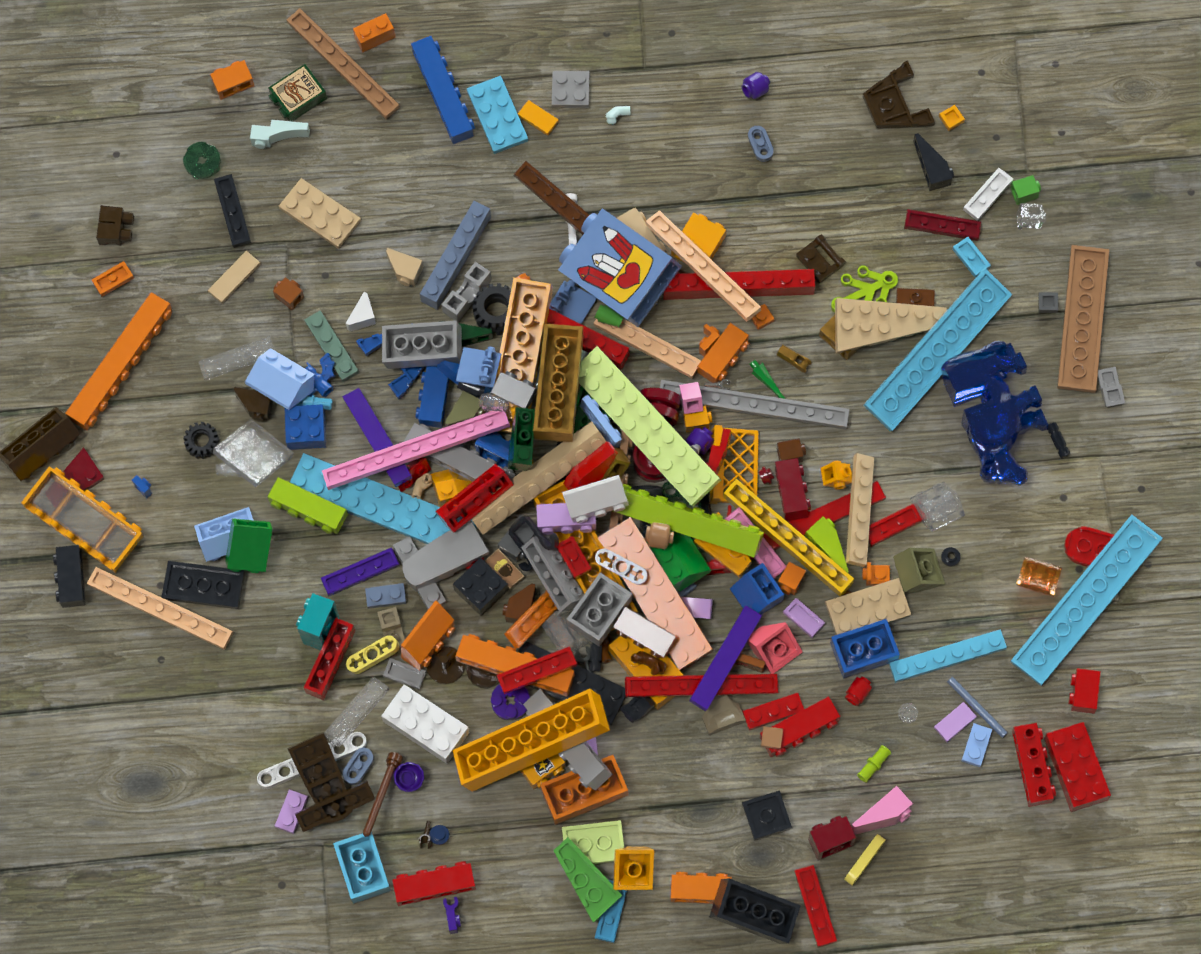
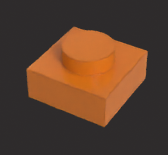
[751,304,774,330]

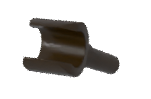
[419,821,431,849]

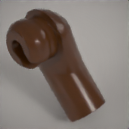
[601,634,613,664]

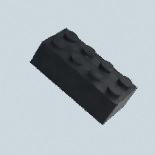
[709,878,801,944]

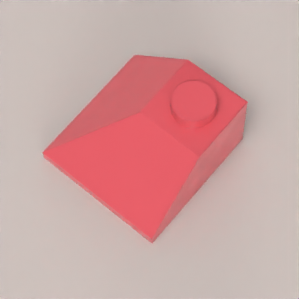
[747,622,802,674]

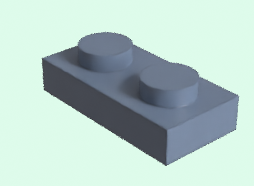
[365,583,406,609]

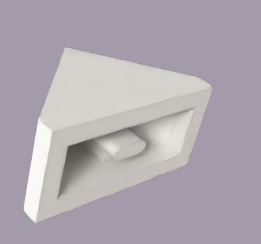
[346,292,376,331]

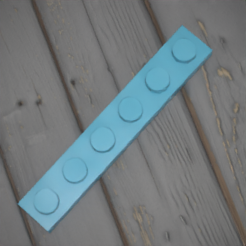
[889,629,1007,683]

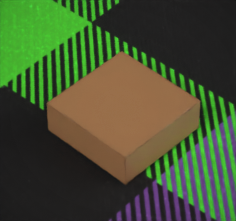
[761,726,783,749]

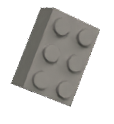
[566,573,633,647]

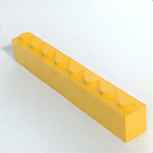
[724,479,854,597]

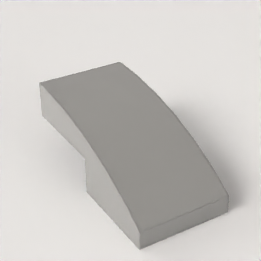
[1097,367,1125,407]

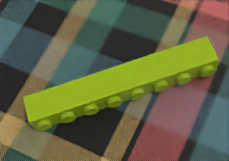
[612,484,764,557]

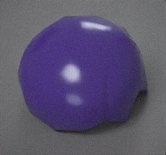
[394,762,424,792]

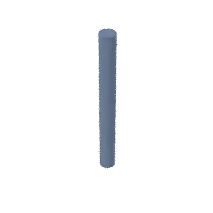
[947,677,1008,738]

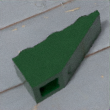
[508,407,535,471]

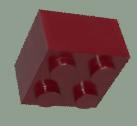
[808,816,856,861]

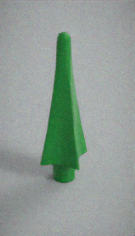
[749,360,785,399]

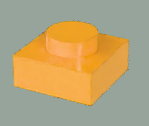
[939,105,965,131]

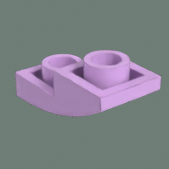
[681,597,713,619]

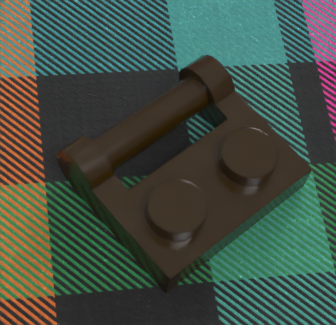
[796,234,846,284]

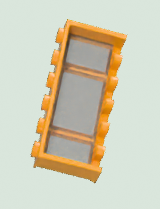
[21,466,144,573]

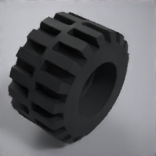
[473,283,511,335]

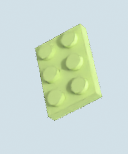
[562,820,624,864]

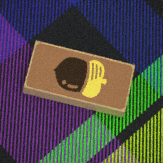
[485,549,524,590]

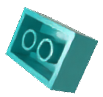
[296,593,339,650]

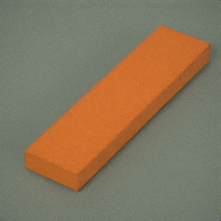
[504,590,557,649]

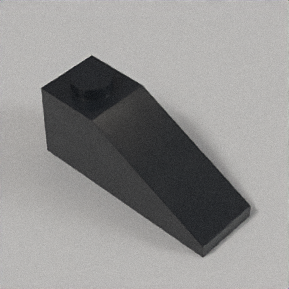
[913,133,954,191]

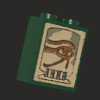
[268,64,327,122]

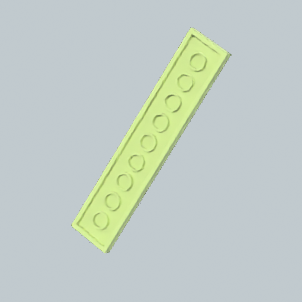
[579,346,721,507]

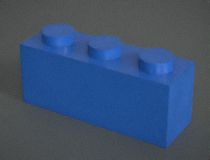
[416,366,450,428]

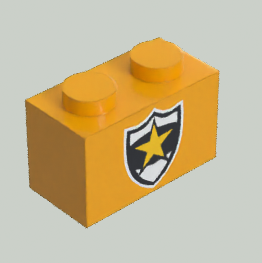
[520,754,566,789]

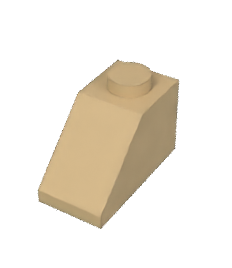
[386,248,423,287]

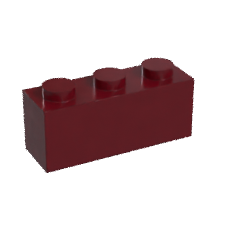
[775,458,811,521]

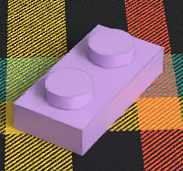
[275,790,308,834]

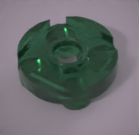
[183,142,221,179]

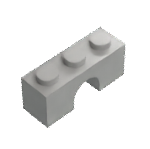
[441,262,491,322]

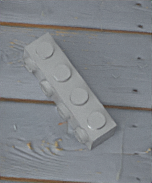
[521,535,584,613]

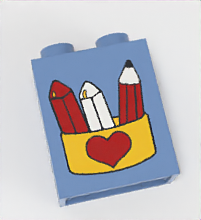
[558,208,682,327]

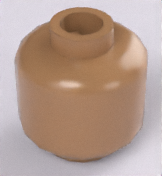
[645,522,674,549]

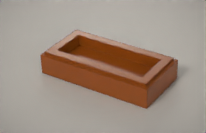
[734,653,765,673]

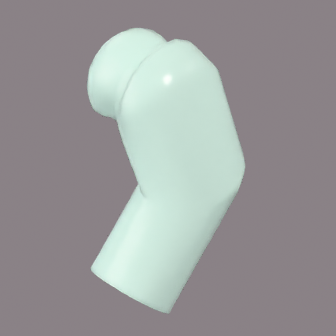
[606,106,630,124]

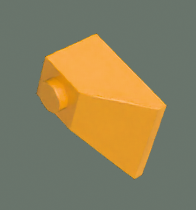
[613,847,654,890]

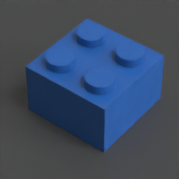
[285,404,326,450]

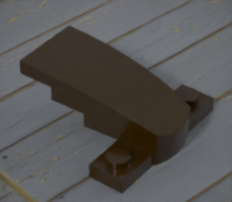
[287,732,375,832]

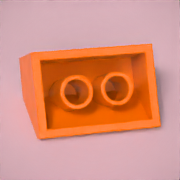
[401,600,455,670]

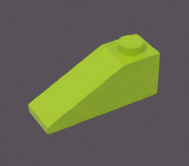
[805,517,849,573]

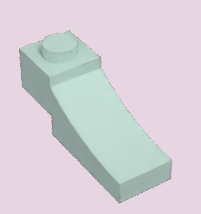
[250,120,310,149]

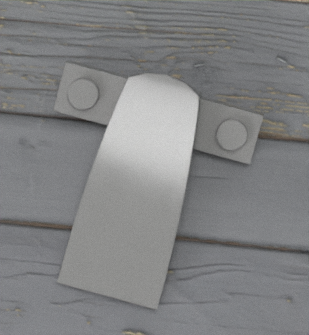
[393,520,489,610]

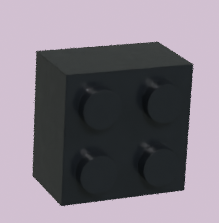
[453,557,509,616]

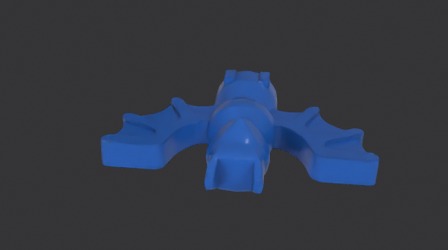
[305,353,336,397]

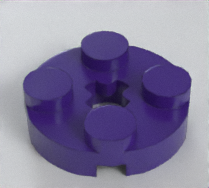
[491,684,530,720]

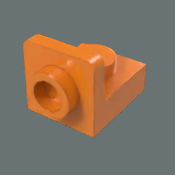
[699,324,720,357]
[862,562,890,586]

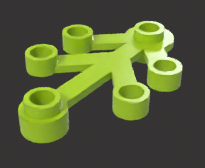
[831,266,898,313]

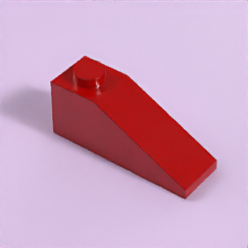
[563,441,618,490]

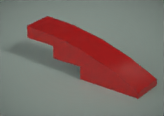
[697,428,732,504]

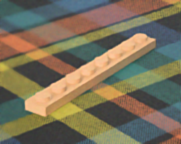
[645,210,761,322]
[87,567,233,650]

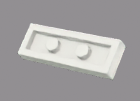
[963,168,1013,221]

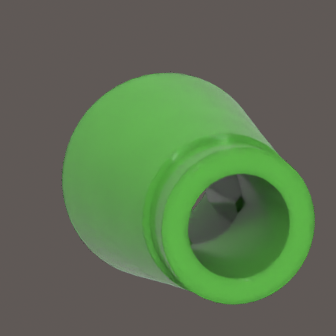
[594,304,624,328]

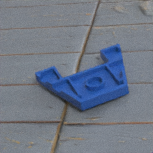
[356,323,426,400]

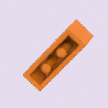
[697,323,750,385]
[671,872,732,904]

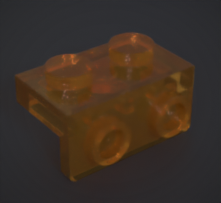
[1016,557,1062,597]

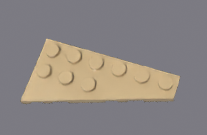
[835,298,947,354]

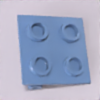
[549,280,597,324]
[456,346,501,388]

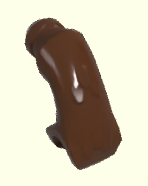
[631,651,666,675]

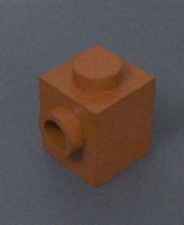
[273,277,304,310]

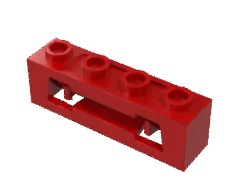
[435,464,514,533]

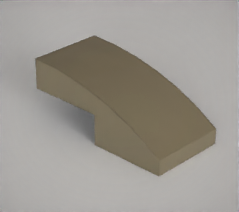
[377,607,405,649]

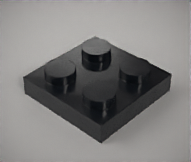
[742,790,792,841]

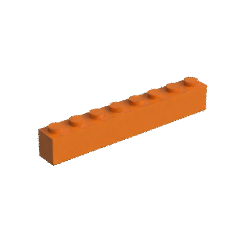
[65,292,172,431]

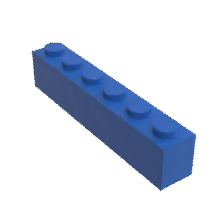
[411,36,475,144]

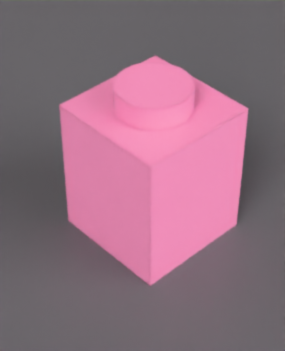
[679,382,703,414]

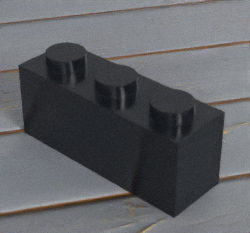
[53,545,86,608]

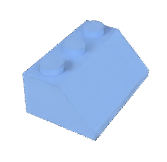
[245,348,314,410]
[194,507,253,562]

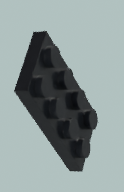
[161,561,245,609]

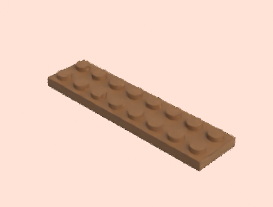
[1057,245,1109,393]

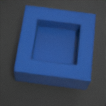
[132,475,152,499]

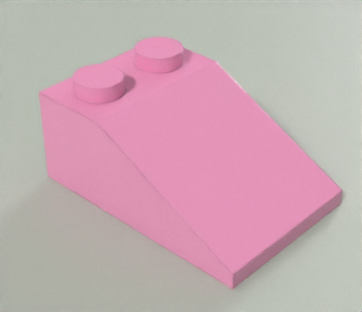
[851,786,913,835]

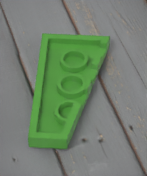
[553,837,622,923]

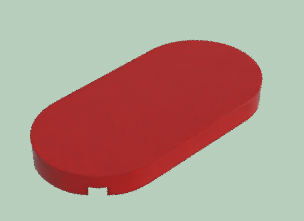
[1064,526,1114,567]

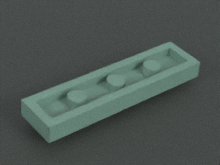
[304,310,359,382]

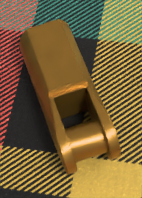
[777,345,812,373]

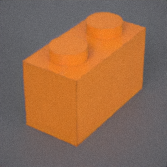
[353,13,396,53]
[210,60,254,100]

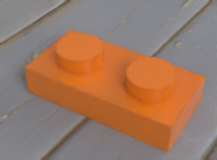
[92,261,134,297]

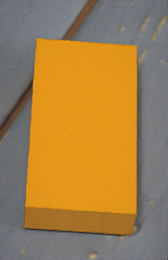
[518,100,559,136]

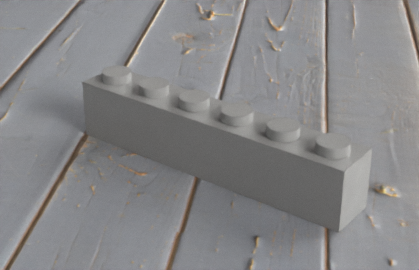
[404,423,515,493]
[523,689,613,790]

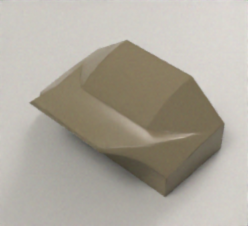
[702,695,746,736]

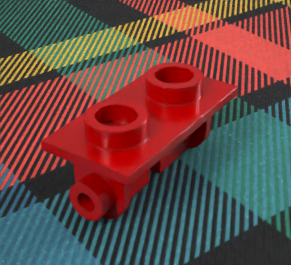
[398,457,432,492]

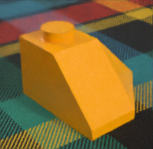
[430,469,472,507]

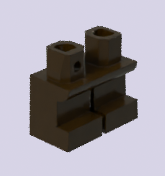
[96,205,135,246]

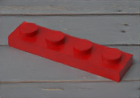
[497,646,577,695]
[794,865,837,948]

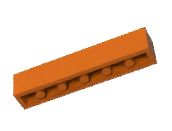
[455,634,575,697]

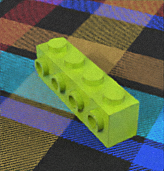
[267,477,348,534]

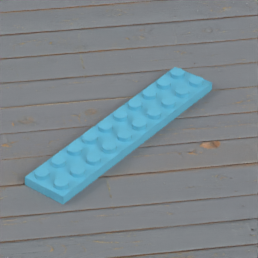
[863,268,1012,431]
[290,453,477,544]
[1011,515,1163,686]

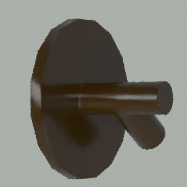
[426,646,465,684]

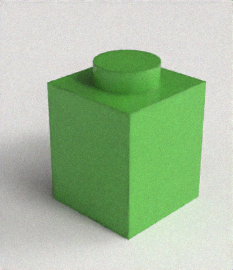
[1010,175,1041,205]

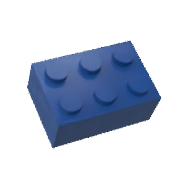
[830,619,900,679]

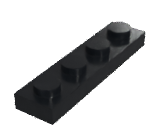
[214,174,251,248]

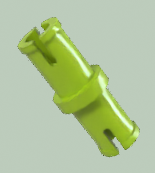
[857,745,891,783]

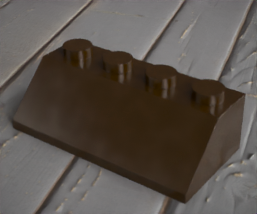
[0,407,81,481]

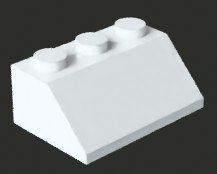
[562,475,629,523]

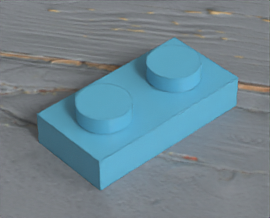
[952,237,991,278]

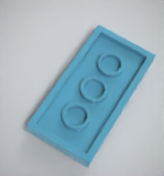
[467,76,528,154]

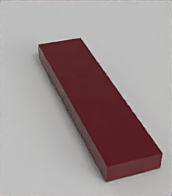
[904,209,981,241]

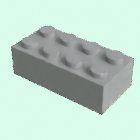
[382,321,462,369]

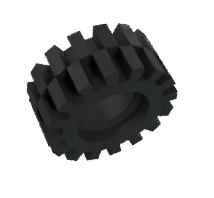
[183,422,220,459]

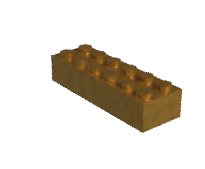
[533,324,583,442]

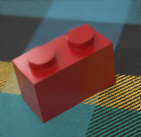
[1068,668,1101,714]

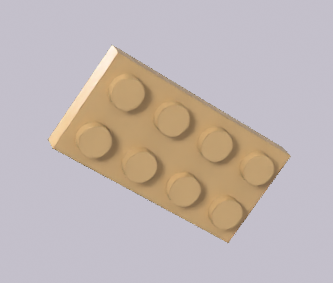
[279,178,361,249]
[825,578,911,635]

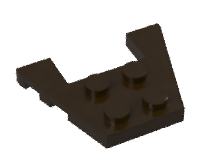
[862,60,935,128]

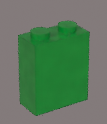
[225,518,272,573]

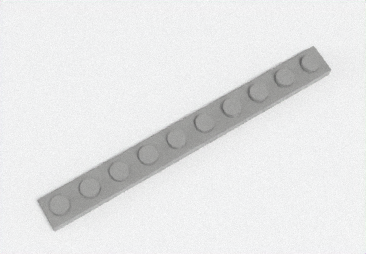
[660,380,849,429]

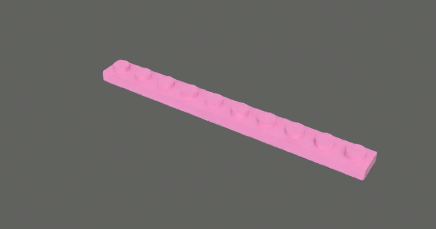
[322,407,510,490]

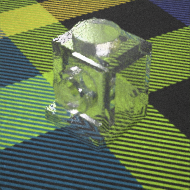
[1016,203,1046,230]

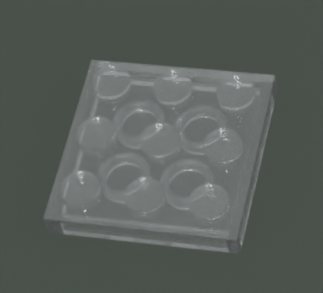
[213,419,294,487]

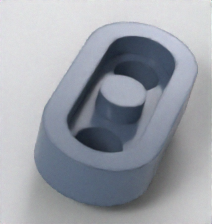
[748,126,773,162]
[343,748,374,785]

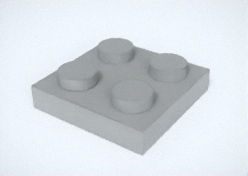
[552,71,590,108]

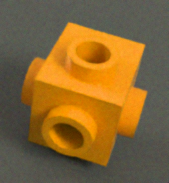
[821,461,852,490]

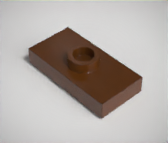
[896,288,935,306]

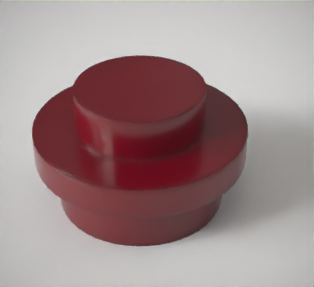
[758,466,774,485]

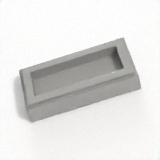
[383,658,426,690]

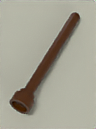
[363,752,403,837]

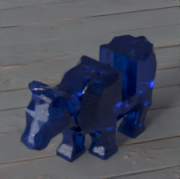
[941,341,1048,486]

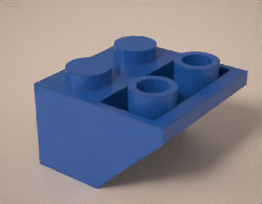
[730,563,784,615]

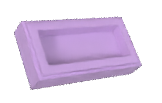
[783,598,825,638]
[934,702,977,742]

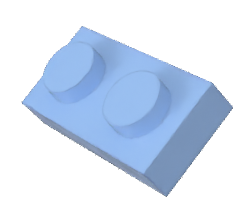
[962,723,992,767]

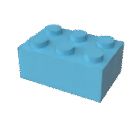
[333,832,391,904]

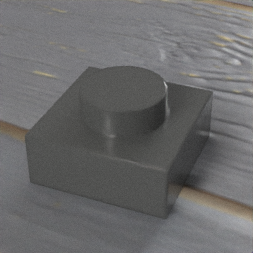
[1038,292,1058,313]

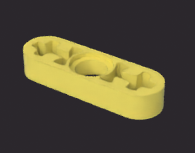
[346,636,399,674]
[844,834,886,886]

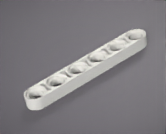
[257,732,367,789]

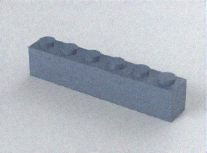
[420,201,491,310]

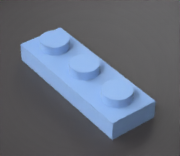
[580,395,622,448]

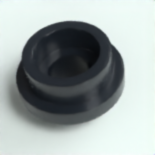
[941,547,961,567]

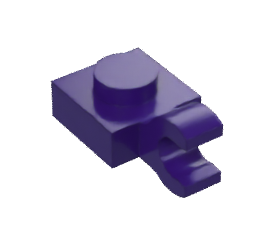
[443,897,461,934]

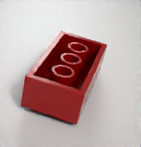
[1044,722,1111,812]

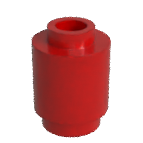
[845,676,872,706]

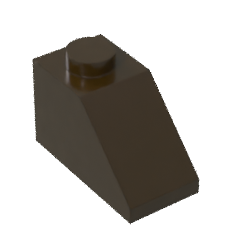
[234,387,273,421]

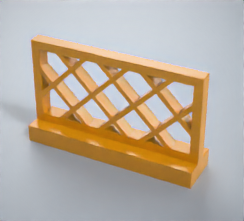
[709,425,758,504]

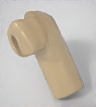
[411,473,432,499]

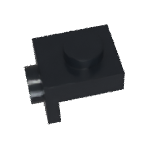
[620,697,655,723]

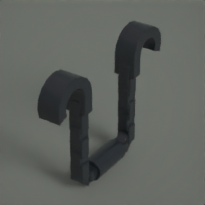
[508,515,559,571]

